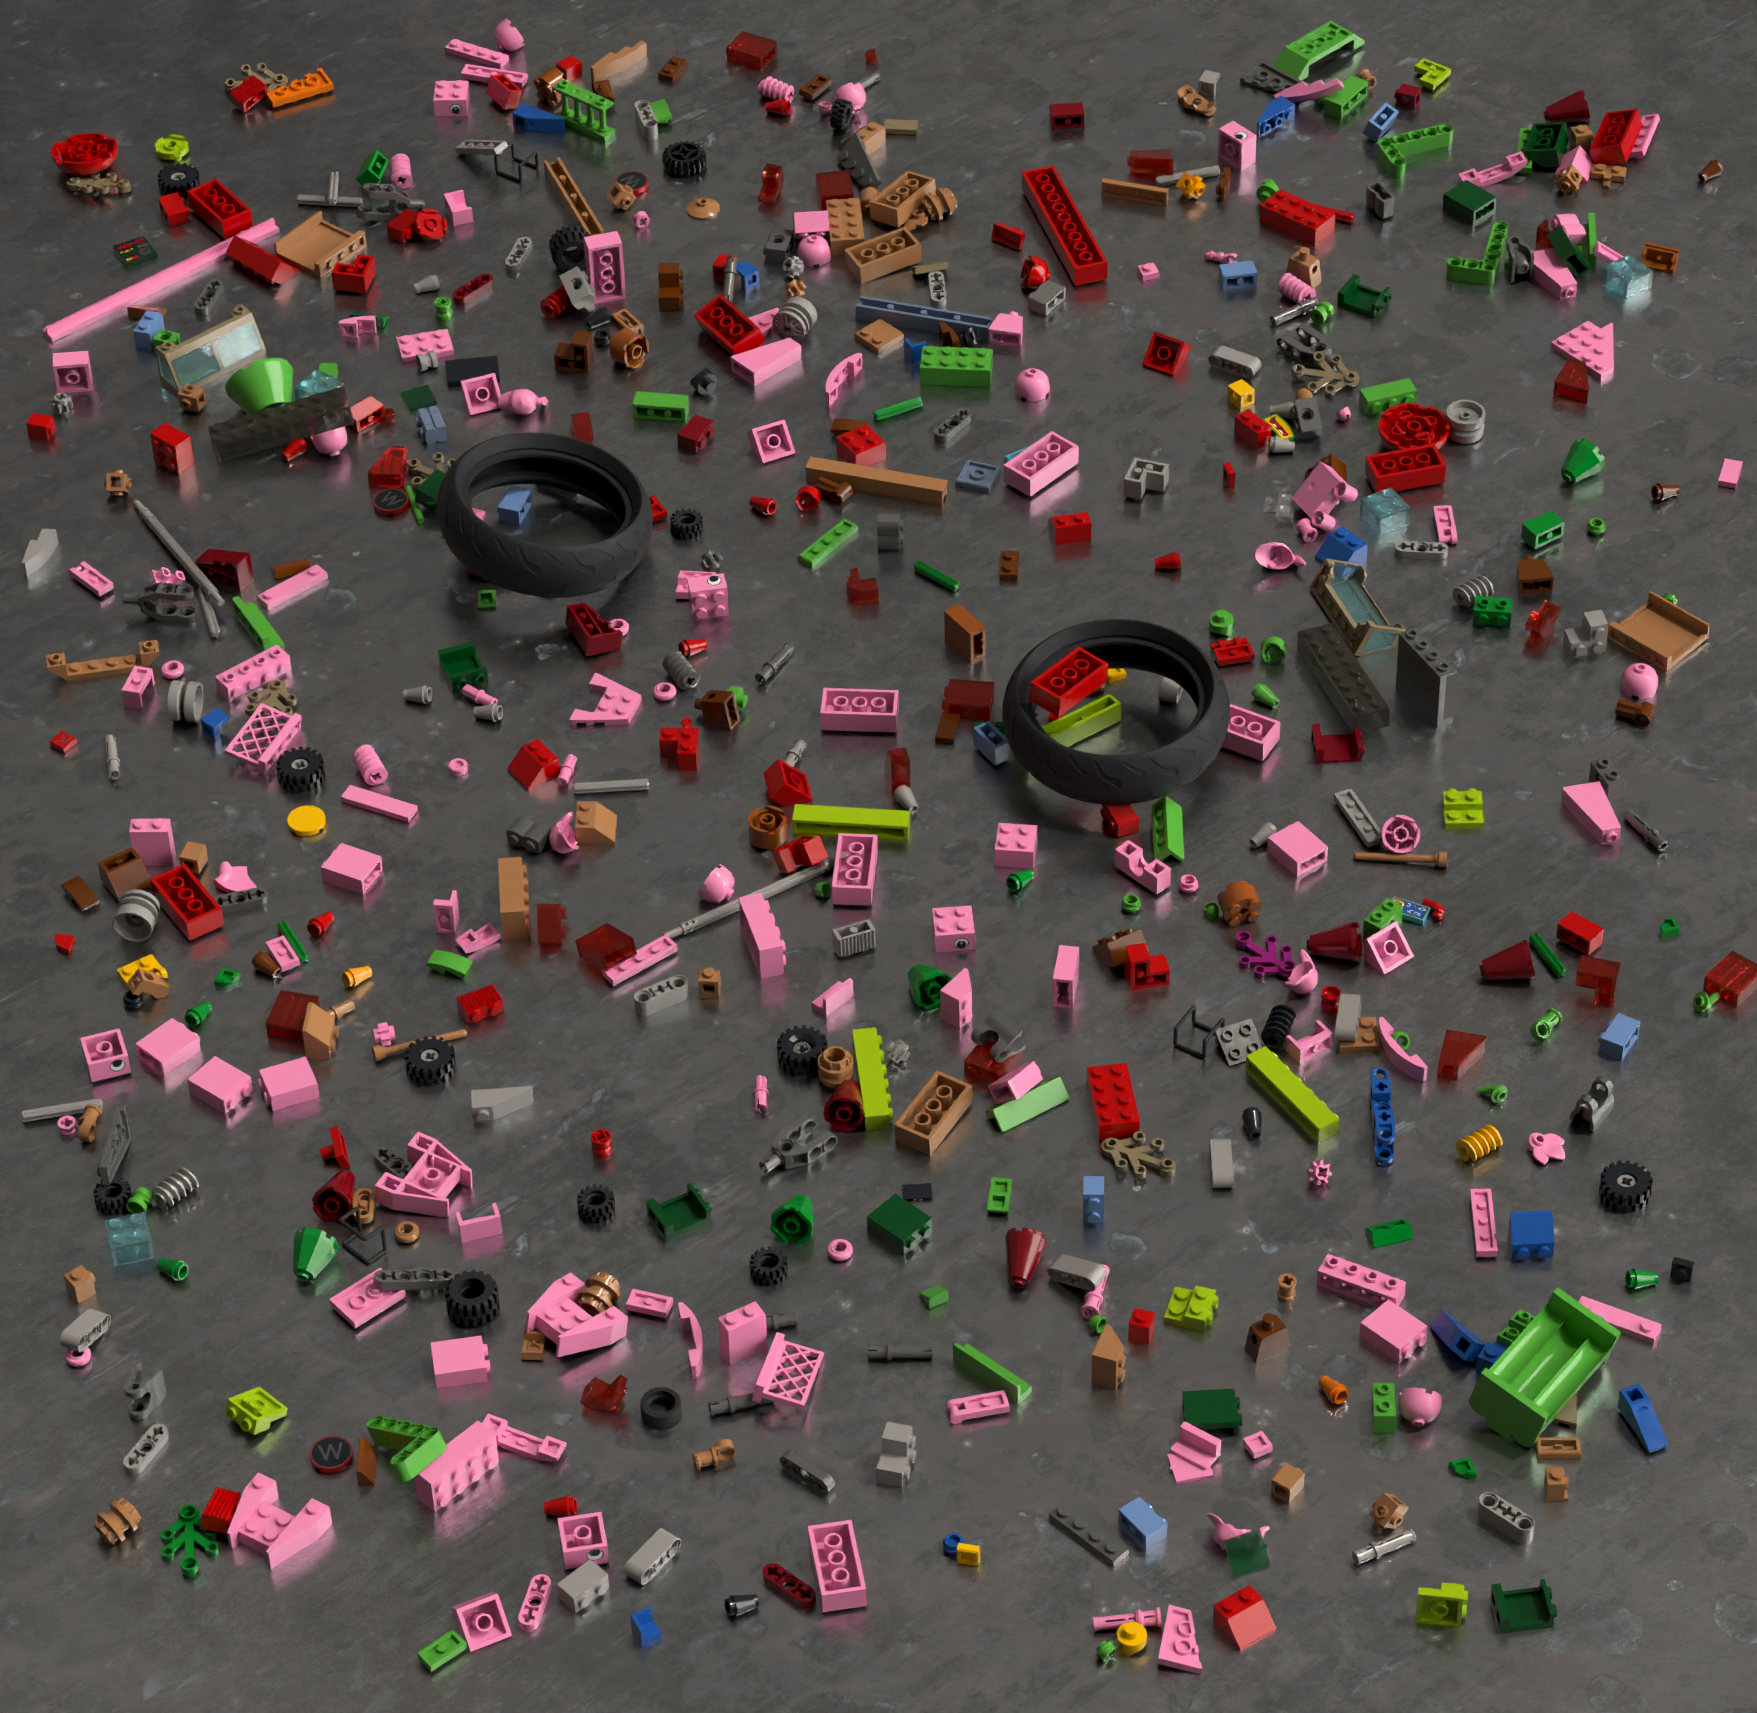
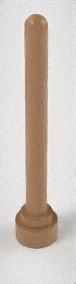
[1353,852,1447,867]
[372,1029,467,1062]

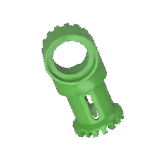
[1530,1008,1563,1040]

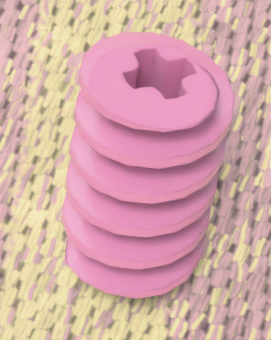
[758,76,794,104]
[389,154,412,189]
[1278,273,1316,307]
[353,745,388,786]

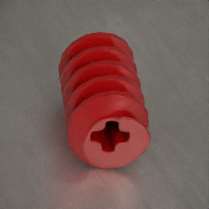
[540,285,572,319]

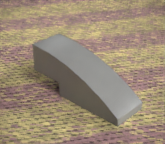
[21,528,58,577]

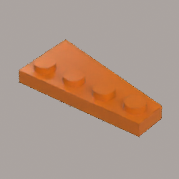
[267,68,334,107]

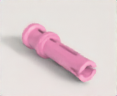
[1080,1264,1110,1320]
[1093,1607,1162,1631]

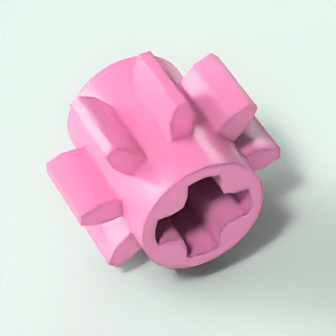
[373,1022,396,1046]
[1305,1159,1332,1185]

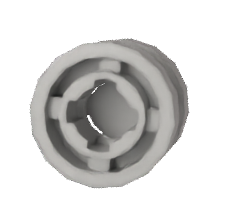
[416,350,438,372]

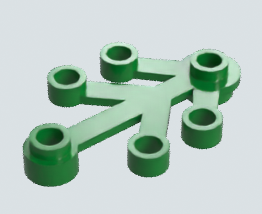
[161,1504,219,1577]

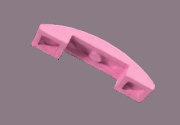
[1459,151,1528,186]
[825,353,862,407]
[1378,1017,1428,1082]
[678,1302,703,1380]
[482,1413,567,1461]

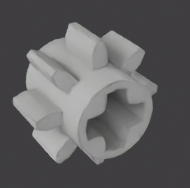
[783,256,804,278]
[51,393,73,415]
[885,1038,910,1063]

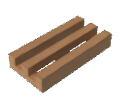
[611,308,644,333]
[1536,1437,1581,1459]

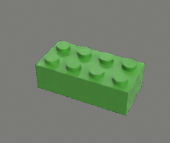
[920,346,993,387]

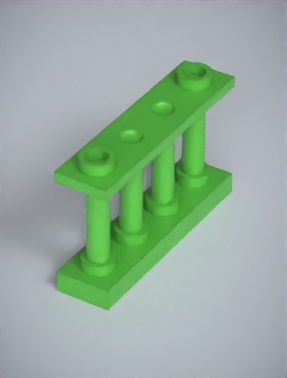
[552,79,616,142]

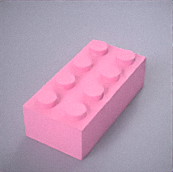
[584,231,626,304]
[1004,431,1079,497]
[820,688,899,732]
[1222,704,1281,761]
[832,833,878,906]
[739,893,786,979]
[414,1421,499,1512]
[808,1520,867,1612]

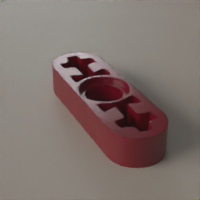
[453,273,493,305]
[763,1563,816,1609]

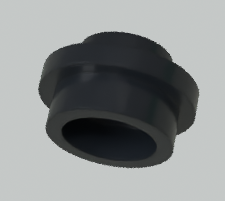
[593,330,611,346]
[123,990,143,1008]

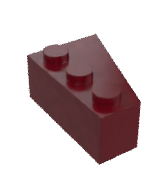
[195,549,254,593]
[565,603,623,656]

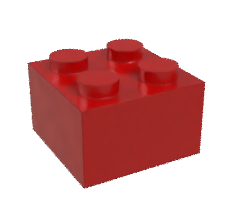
[150,422,194,474]
[836,424,886,466]

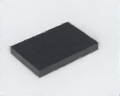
[445,356,500,387]

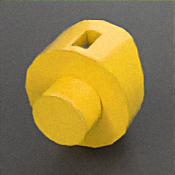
[1116,1622,1147,1656]

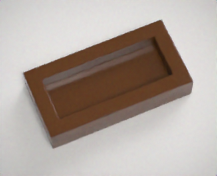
[935,712,961,745]

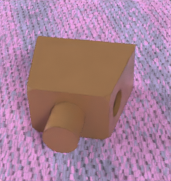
[1286,247,1322,289]

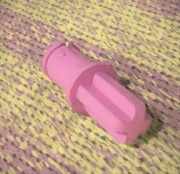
[462,684,498,706]
[556,754,577,787]
[752,1075,769,1113]

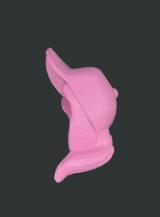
[498,389,548,416]
[1254,542,1306,570]
[549,811,579,854]
[1285,949,1318,994]
[1206,1513,1270,1552]

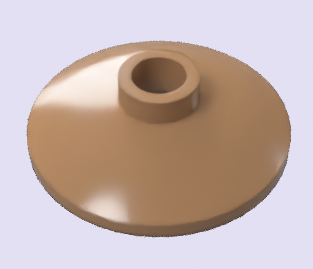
[686,198,720,220]

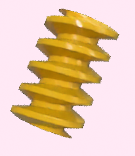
[1456,1124,1502,1162]

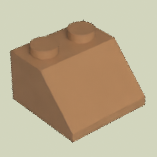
[839,121,886,155]
[575,801,617,845]
[302,1002,339,1060]
[1091,1324,1126,1389]

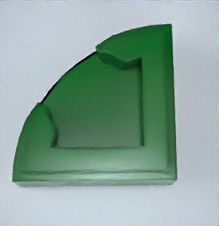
[1660,916,1680,938]
[214,968,241,987]
[1448,1457,1477,1479]

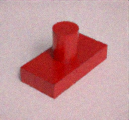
[991,222,1025,250]
[319,1126,350,1170]

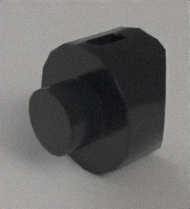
[690,368,717,395]

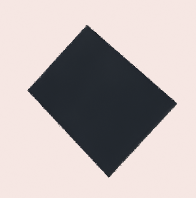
[902,1183,932,1201]

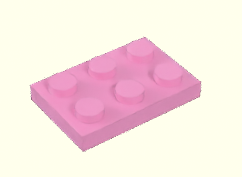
[396,329,454,363]
[329,1268,406,1329]

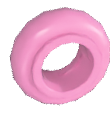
[610,619,629,636]
[161,660,184,679]
[653,682,676,701]
[827,1239,853,1261]
[65,1347,91,1367]

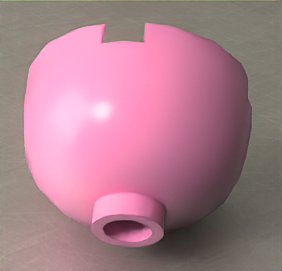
[494,18,525,51]
[832,83,866,114]
[797,235,831,267]
[1015,368,1050,402]
[311,426,347,457]
[1620,663,1658,699]
[1381,815,1420,854]
[698,864,735,904]
[1398,1388,1442,1426]

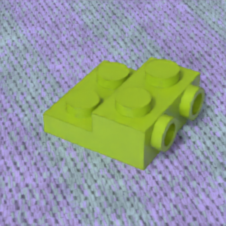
[1442,788,1484,829]
[1164,1286,1219,1332]
[225,1387,288,1435]
[1416,1583,1468,1627]

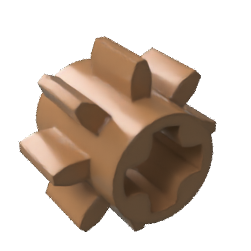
[784,279,806,299]

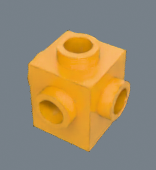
[1176,172,1207,199]

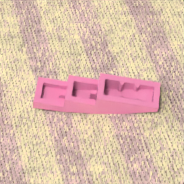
[1274,78,1344,103]

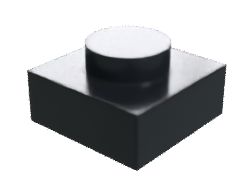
[1670,1257,1695,1282]

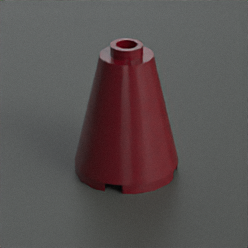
[1543,89,1590,123]
[1306,922,1362,961]
[1479,940,1536,980]
[823,1079,864,1132]
[312,1170,356,1223]
[1005,1227,1047,1288]

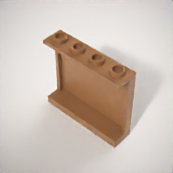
[274,211,367,279]
[1608,591,1710,672]

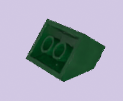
[1524,122,1569,168]

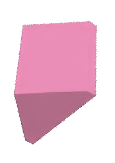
[1554,145,1594,184]
[461,373,501,415]
[1364,921,1414,975]

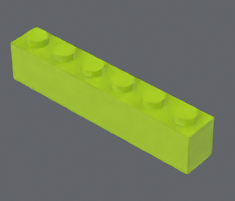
[1042,693,1121,747]
[792,804,910,841]
[852,1027,893,1131]
[1245,1046,1340,1143]

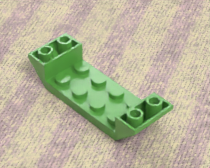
[1274,21,1365,81]

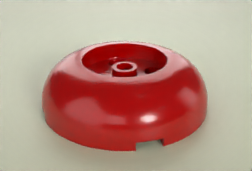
[51,133,118,175]
[1378,403,1450,451]

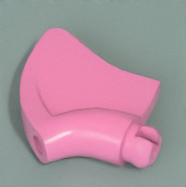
[213,861,257,893]

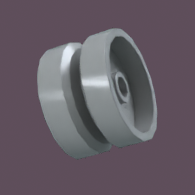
[1446,400,1486,444]
[167,680,204,723]

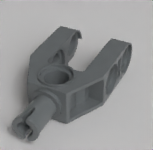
[356,183,424,221]
[1277,324,1339,371]
[122,582,197,623]
[759,1114,837,1173]

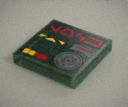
[113,236,158,268]

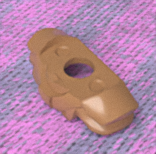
[1177,85,1216,116]

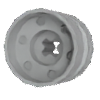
[772,296,817,342]
[112,889,160,942]

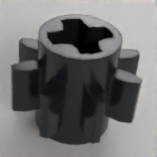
[959,327,981,348]

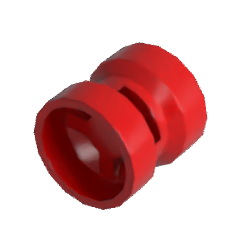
[1321,986,1341,1014]
[591,1129,612,1158]

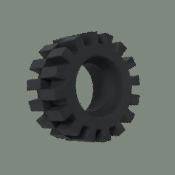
[830,99,853,131]
[670,509,703,540]
[93,1177,132,1215]
[577,1184,615,1223]
[749,1246,788,1286]

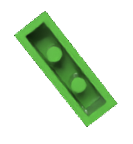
[1323,75,1368,119]
[1359,378,1417,416]
[632,391,689,422]

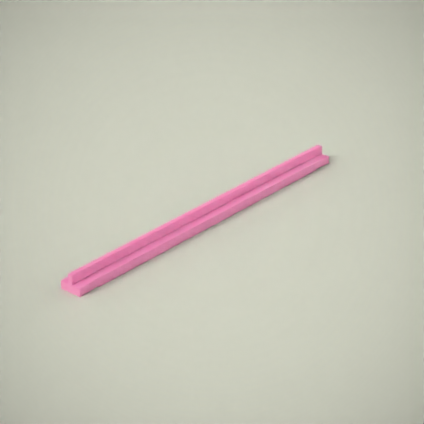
[42,218,280,343]

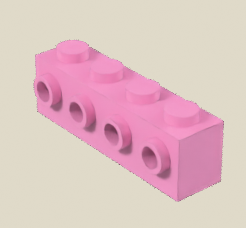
[215,645,291,702]
[1317,1254,1406,1307]

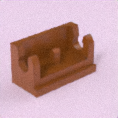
[1640,242,1679,274]

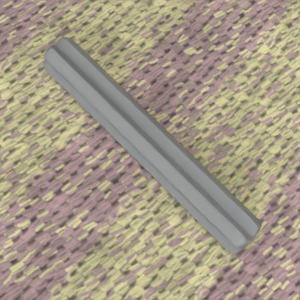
[1155,165,1220,187]
[328,171,339,205]
[297,194,363,208]
[197,587,220,638]
[573,778,649,794]
[22,1098,103,1122]

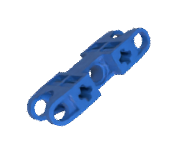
[1369,1068,1395,1164]

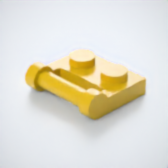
[116,954,168,990]

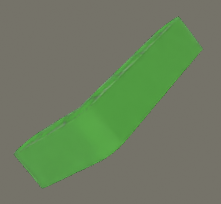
[1377,124,1454,179]
[1446,221,1508,285]
[366,1416,447,1482]

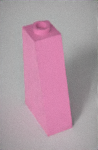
[1532,248,1577,300]
[731,338,802,386]
[1561,781,1621,845]

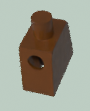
[1517,555,1554,594]
[694,690,740,731]
[1245,1313,1290,1364]

